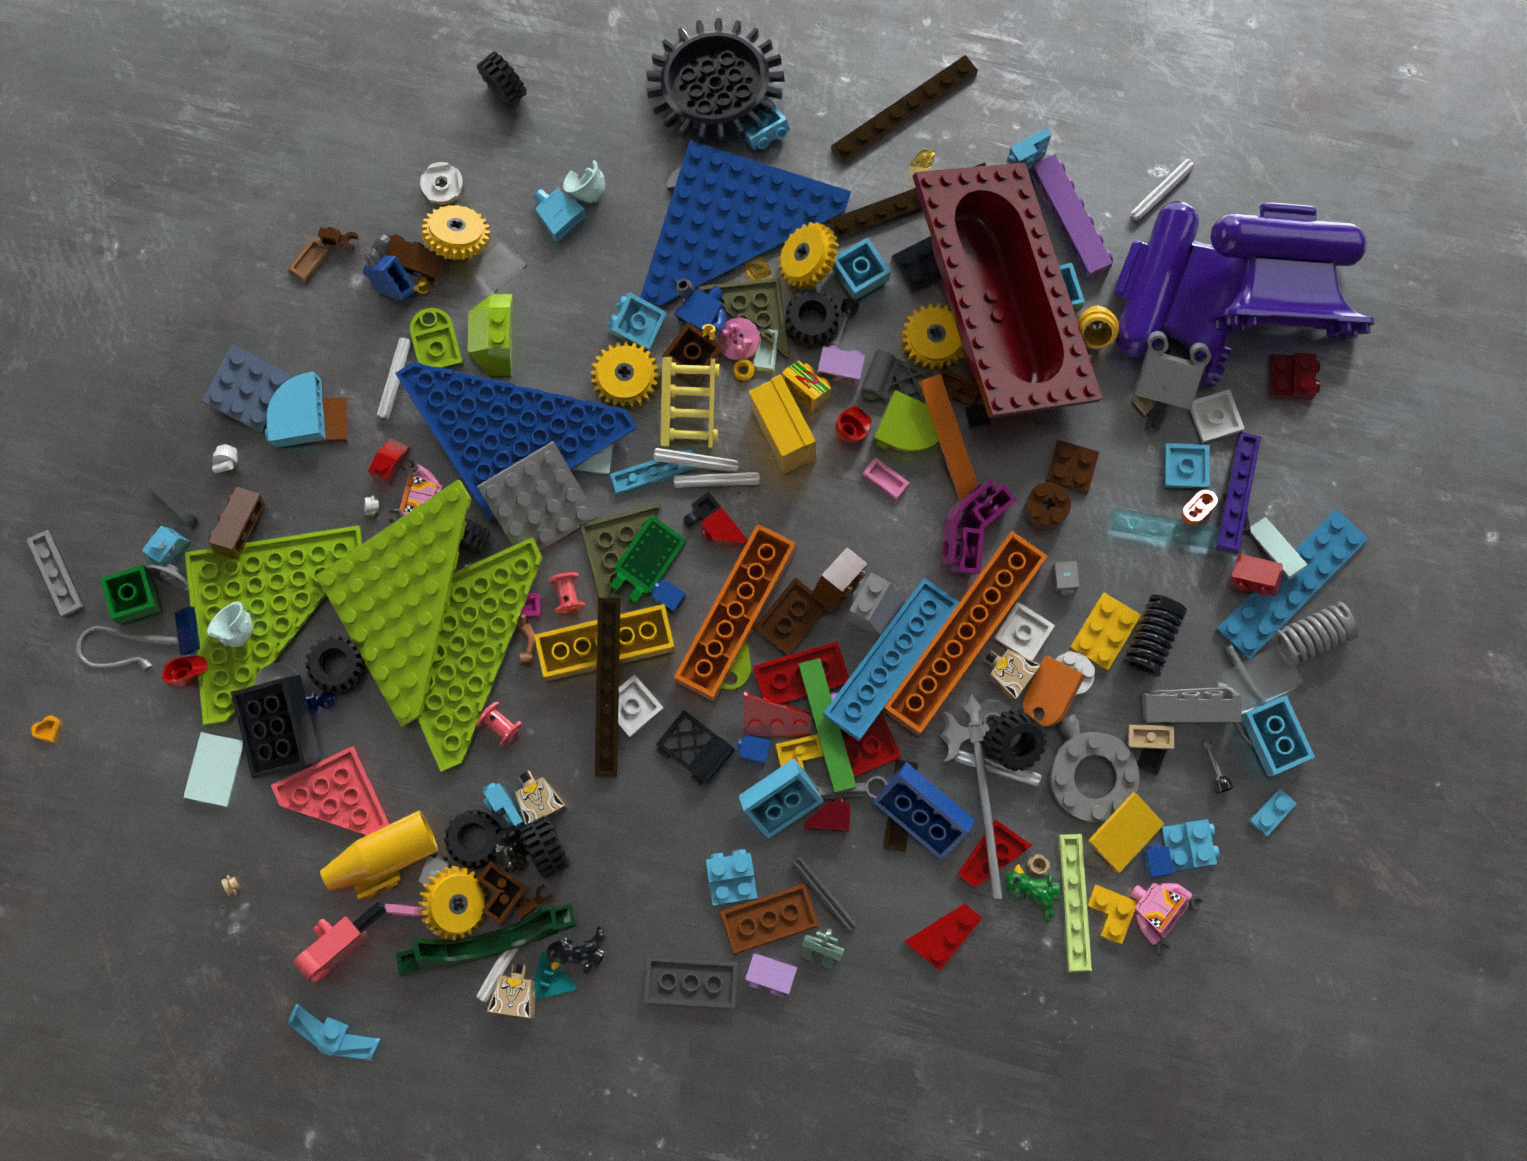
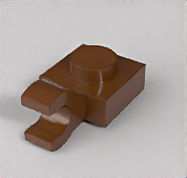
[318,227,359,250]
[515,884,553,919]

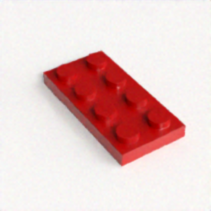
[753,641,849,705]

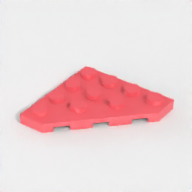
[271,746,390,836]

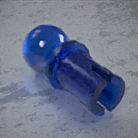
[306,692,335,710]

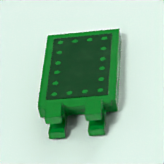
[608,515,687,604]

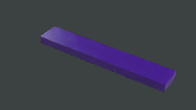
[1216,431,1261,555]

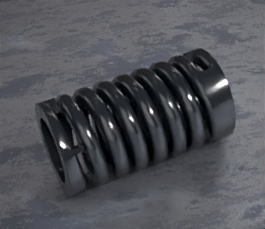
[1123,594,1187,677]

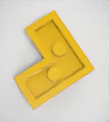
[775,734,824,771]
[1087,884,1138,944]

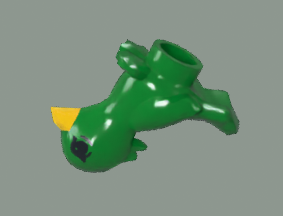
[1005,864,1060,923]

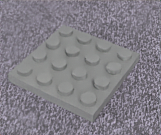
[477,441,597,551]

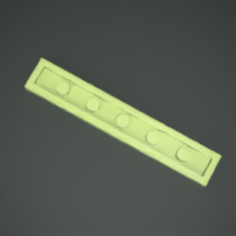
[1059,834,1092,972]

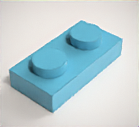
[1249,788,1297,837]

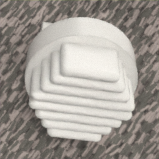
[212,444,238,474]

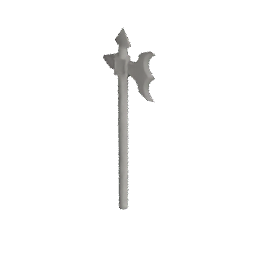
[937,694,1002,900]

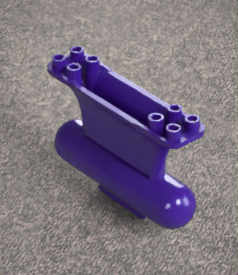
[1114,201,1244,388]
[1209,202,1375,339]

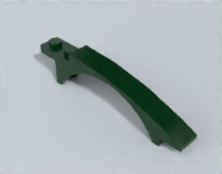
[396,903,577,977]

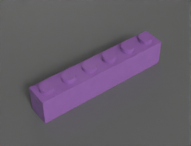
[1030,154,1113,280]

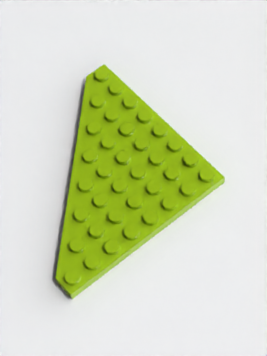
[316,480,471,727]
[185,525,363,726]
[418,537,543,772]

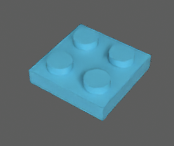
[1164,443,1210,489]

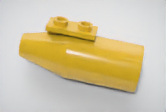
[320,810,439,899]

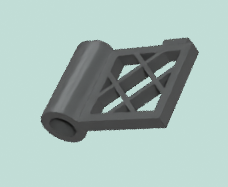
[861,350,936,403]

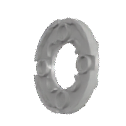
[1050,732,1139,822]

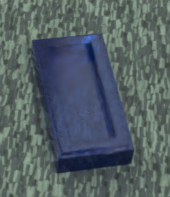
[175,606,200,656]

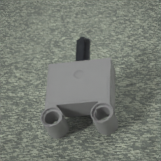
[1135,331,1211,431]

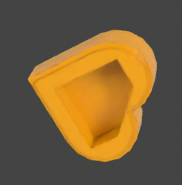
[31,716,61,744]

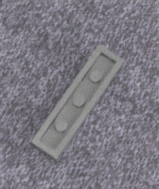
[26,530,84,618]

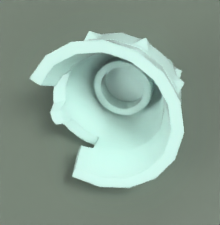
[563,160,605,203]
[207,602,253,647]

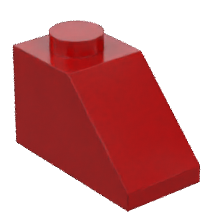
[368,439,410,486]
[700,507,748,548]

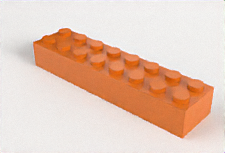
[674,524,796,702]

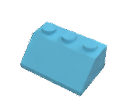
[739,758,824,839]

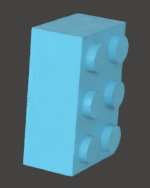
[1241,695,1315,776]

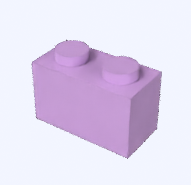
[817,345,865,386]
[745,953,797,997]

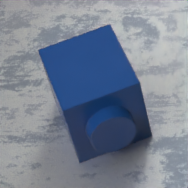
[650,579,686,615]
[736,734,771,765]
[1142,844,1174,879]

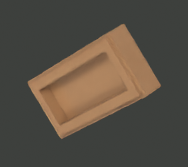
[288,236,332,283]

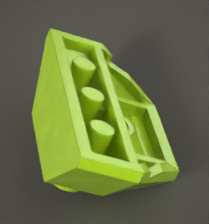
[468,294,513,377]

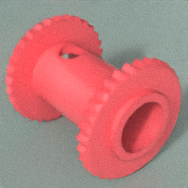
[548,572,585,614]
[477,702,522,747]

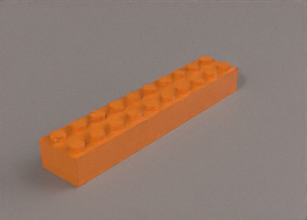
[882,531,1048,737]

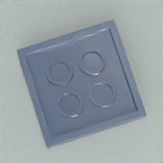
[201,344,291,432]

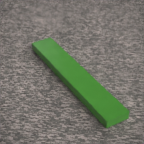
[799,658,857,793]

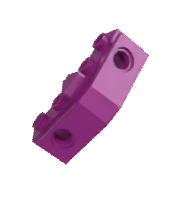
[941,478,1017,575]

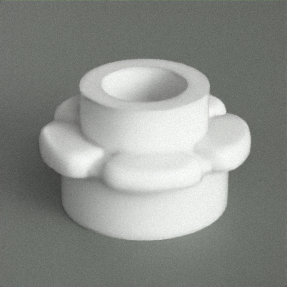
[364,495,379,517]

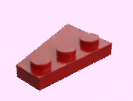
[956,819,1033,888]

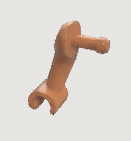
[517,614,536,667]

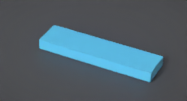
[609,448,698,496]

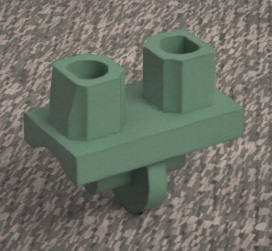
[801,928,844,969]

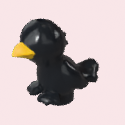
[547,926,606,974]

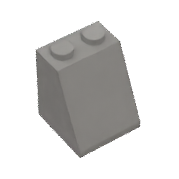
[847,572,905,638]

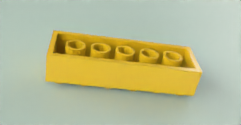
[534,604,675,682]

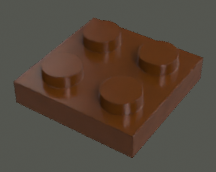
[1046,440,1100,494]

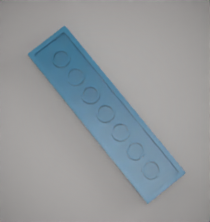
[1216,509,1369,660]
[823,578,960,741]

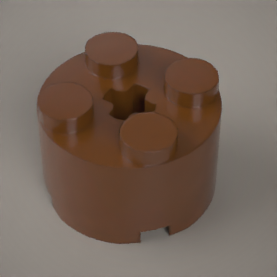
[1024,483,1071,531]

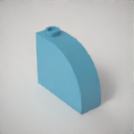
[265,372,326,448]

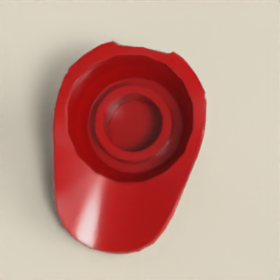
[835,406,872,444]
[161,656,208,688]

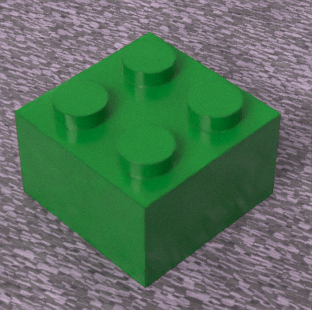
[100,565,161,625]

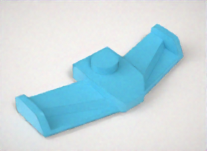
[288,1004,381,1061]

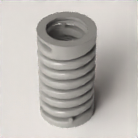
[1274,602,1359,667]

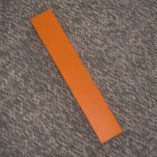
[919,374,983,501]

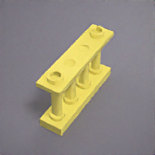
[660,357,720,448]

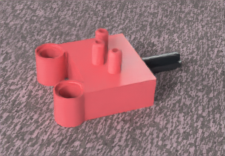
[293,902,386,984]

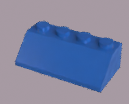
[873,762,975,860]

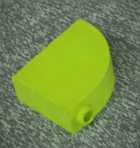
[872,390,939,453]

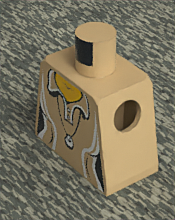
[983,649,1040,702]
[515,771,566,824]
[487,964,535,1019]

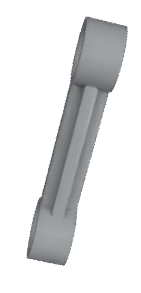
[813,776,887,800]

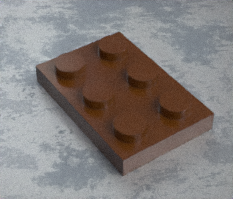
[754,578,827,656]

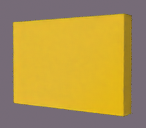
[1088,792,1164,873]

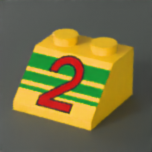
[782,361,831,413]

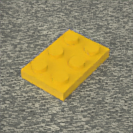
[1069,592,1141,671]

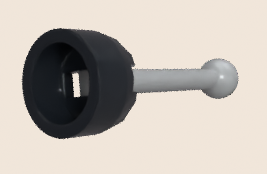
[832,299,859,348]
[1203,740,1234,794]

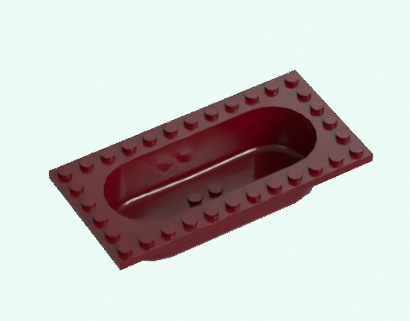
[912,162,1103,418]

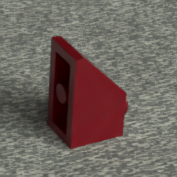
[804,798,851,832]

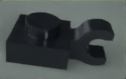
[683,492,721,528]

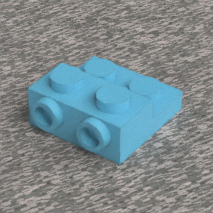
[742,97,790,151]
[1006,128,1051,173]
[607,292,667,351]
[483,783,526,831]
[1161,819,1220,872]
[706,849,758,906]

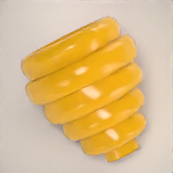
[1077,305,1119,350]

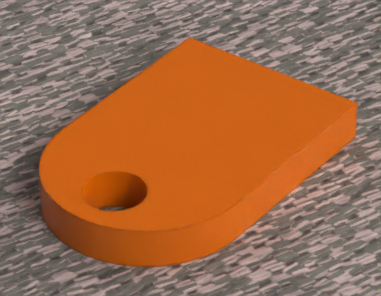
[1023,655,1086,727]

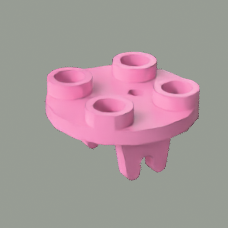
[718,318,761,361]

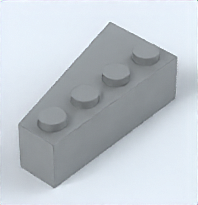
[1142,687,1242,725]

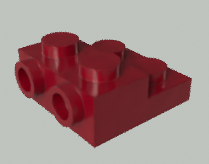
[1269,352,1321,400]

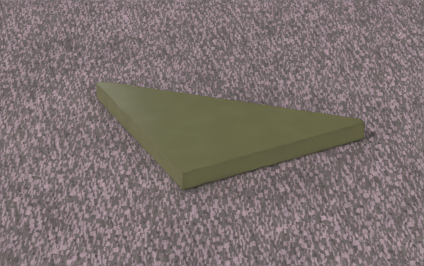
[698,278,789,357]
[580,503,661,597]

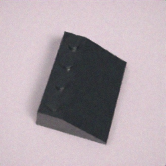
[231,674,321,779]

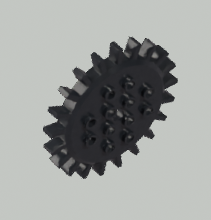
[646,18,785,144]

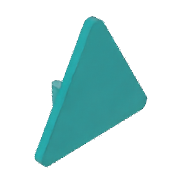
[533,952,577,1000]

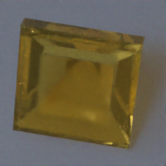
[910,149,936,168]
[744,255,772,281]

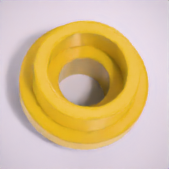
[733,359,755,381]

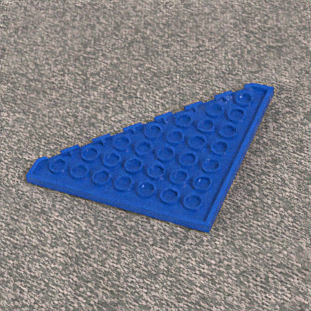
[640,141,851,307]
[395,362,637,521]

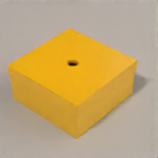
[749,374,817,475]

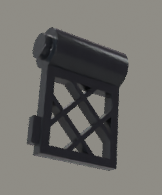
[656,710,735,786]

